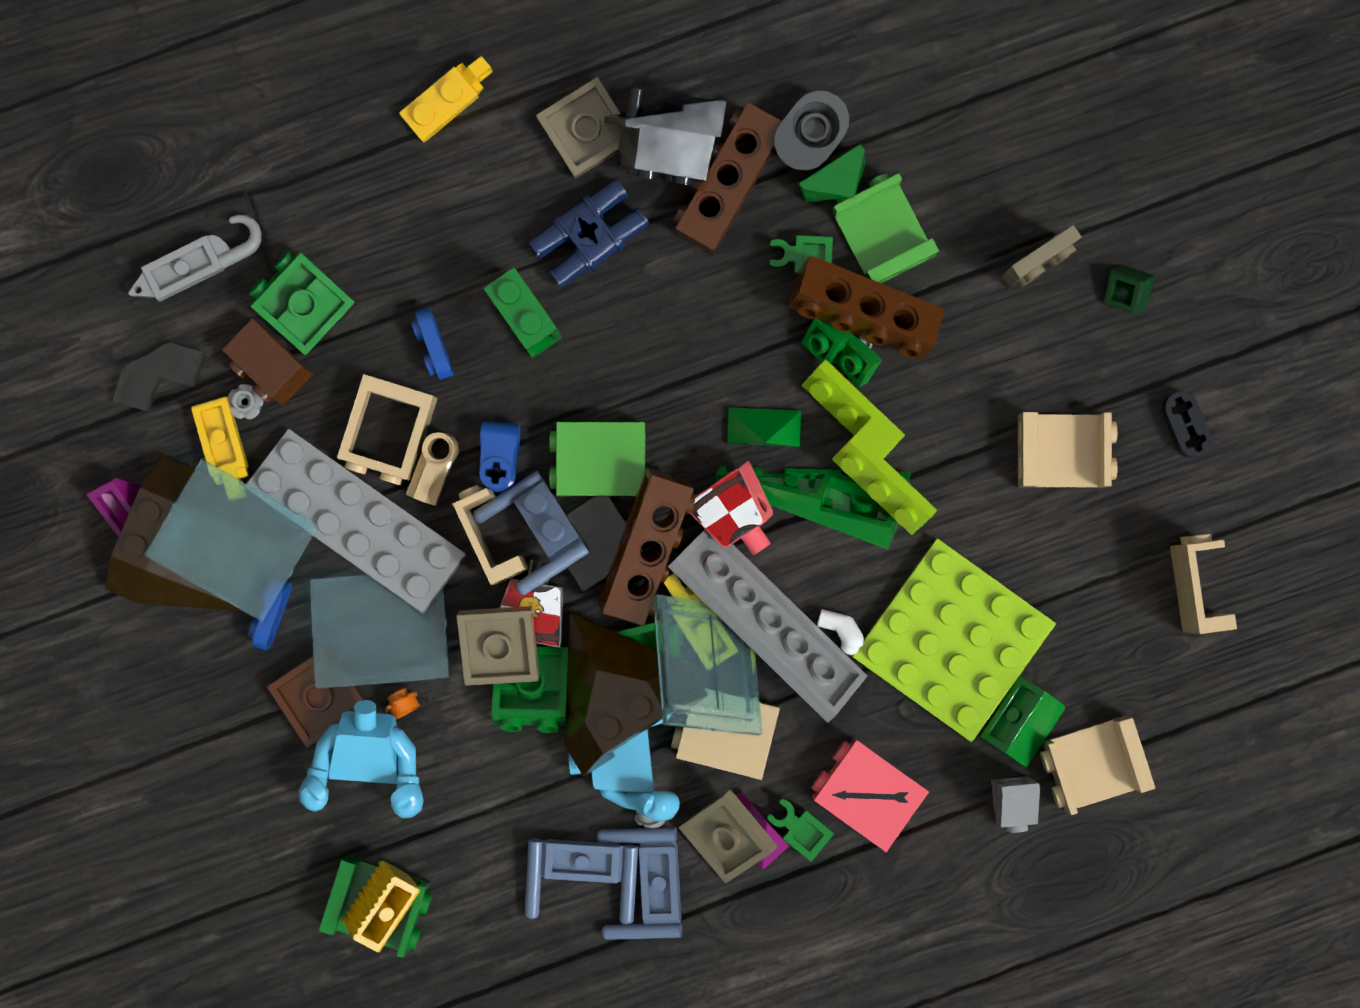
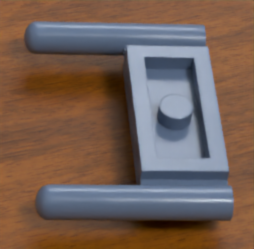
[473,470,589,595]
[596,827,682,940]
[524,838,638,925]

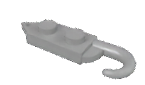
[128,215,262,302]

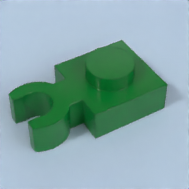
[769,236,833,274]
[767,798,834,862]

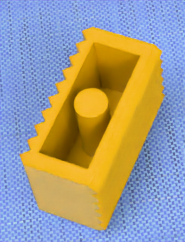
[341,860,421,952]

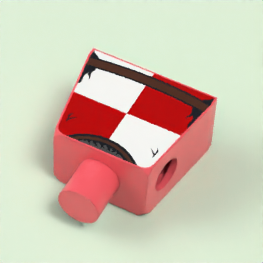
[691,461,773,555]

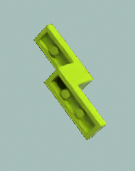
[801,359,937,535]

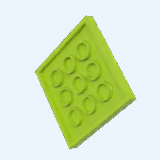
[852,538,1056,742]

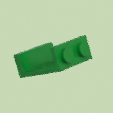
[483,267,562,359]
[319,856,433,958]

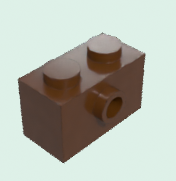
[222,318,313,406]

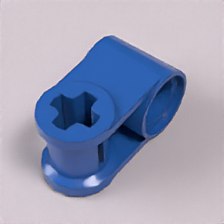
[479,421,520,493]

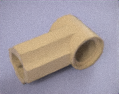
[406,432,459,506]

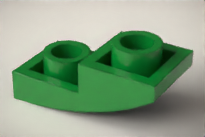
[801,319,882,388]

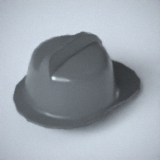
[774,91,849,170]

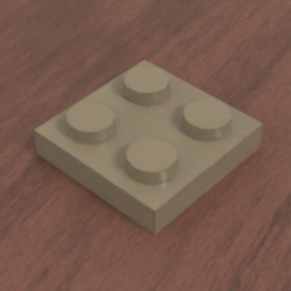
[536,77,621,179]
[1001,225,1082,288]
[457,606,540,686]
[678,789,777,884]

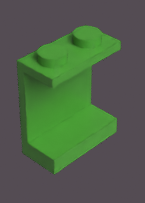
[831,173,939,284]
[550,422,645,497]

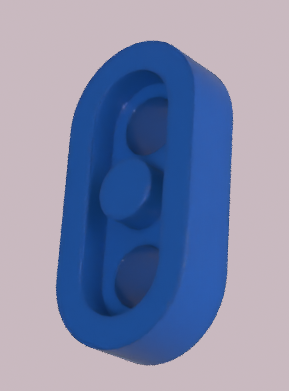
[411,307,454,380]
[248,577,292,651]

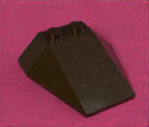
[105,455,284,612]

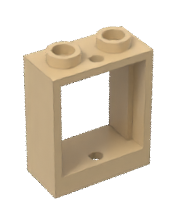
[337,374,437,485]

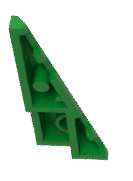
[716,466,911,550]

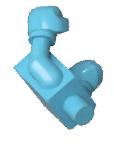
[298,700,424,819]
[569,715,680,822]

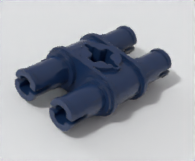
[528,178,649,289]

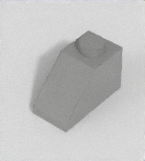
[991,776,1040,833]

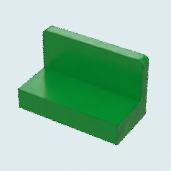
[980,676,1065,767]

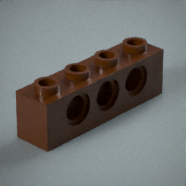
[673,102,782,255]
[788,255,945,360]
[598,468,696,626]

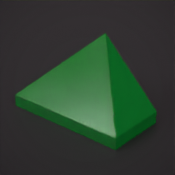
[799,144,866,202]
[727,408,801,447]

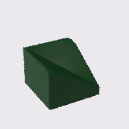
[1103,265,1155,315]

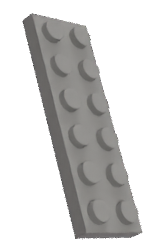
[245,429,466,615]
[668,529,868,723]

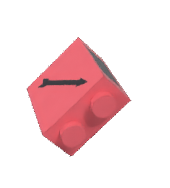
[811,738,929,852]

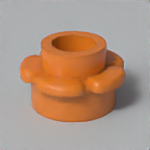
[385,688,420,720]

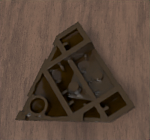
[564,612,707,776]

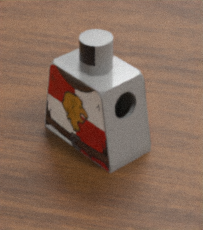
[500,560,563,648]

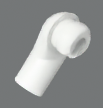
[817,609,864,655]

